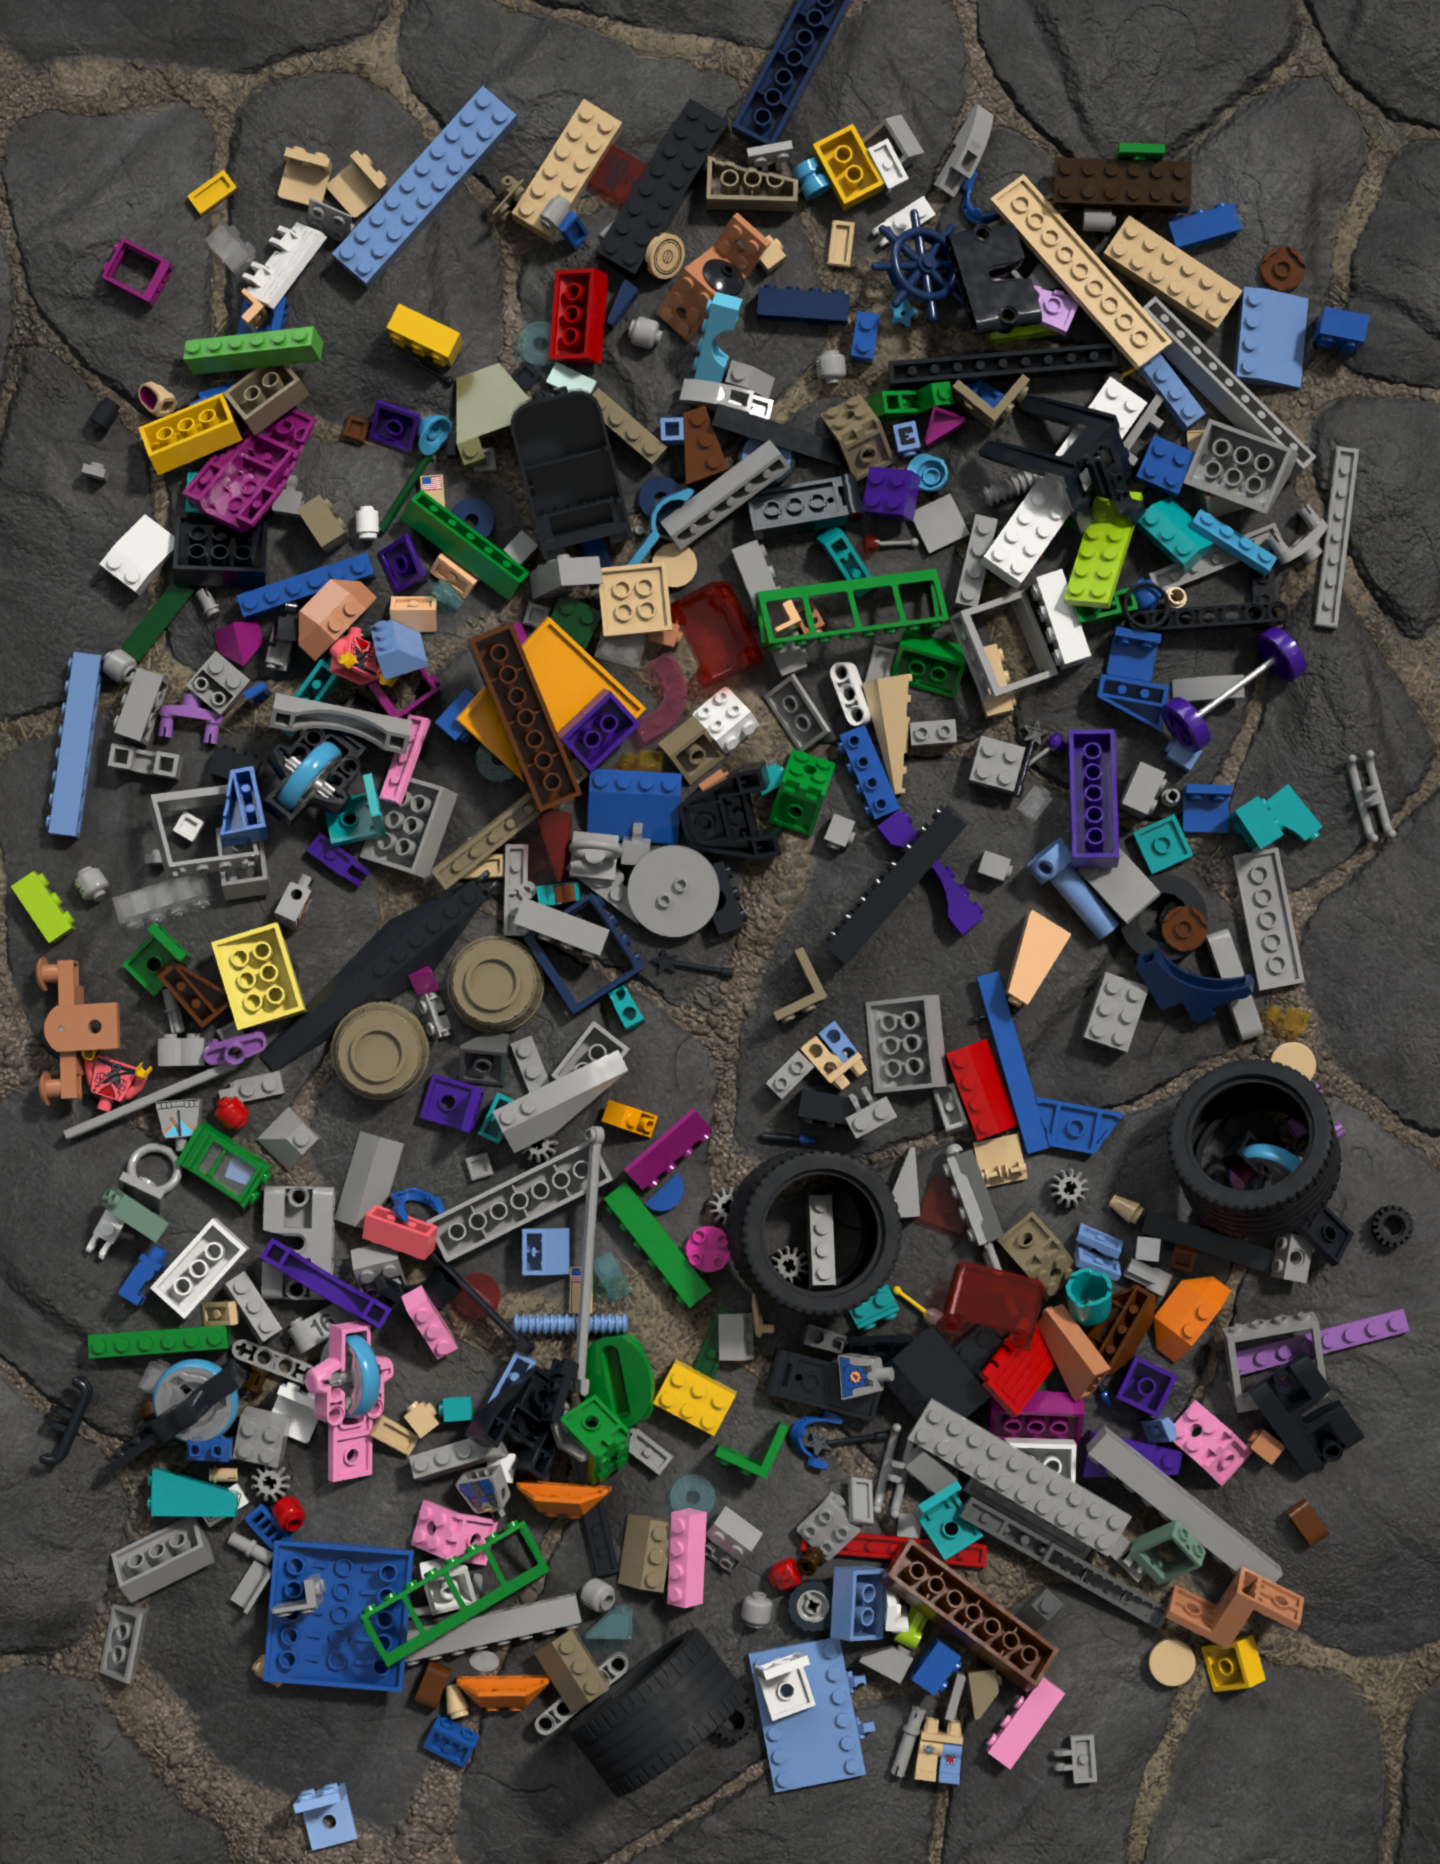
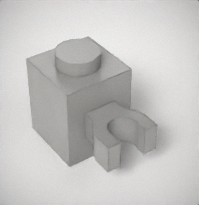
[270,475,305,518]
[618,822,651,865]

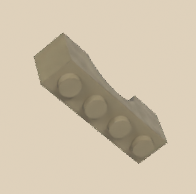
[592,388,668,469]

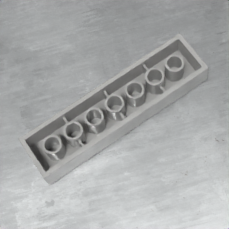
[426,1142,613,1263]

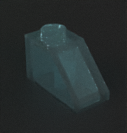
[593,1250,633,1302]

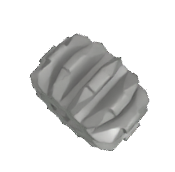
[521,1133,558,1163]
[1049,1169,1089,1208]
[709,1187,734,1226]
[771,1246,808,1284]
[251,1465,291,1502]

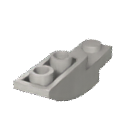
[934,104,994,197]
[679,379,774,419]

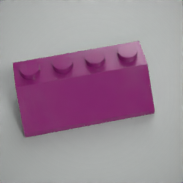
[624,1108,712,1190]
[988,1391,1084,1445]

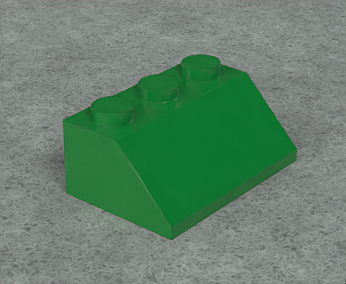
[890,629,966,698]

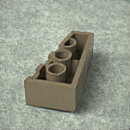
[706,156,798,212]

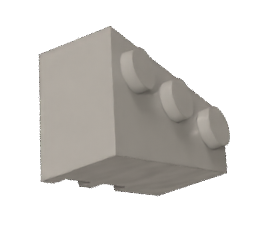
[529,554,603,599]

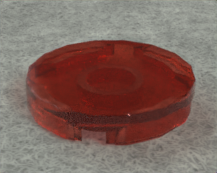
[455,1273,501,1319]

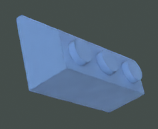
[370,620,429,680]

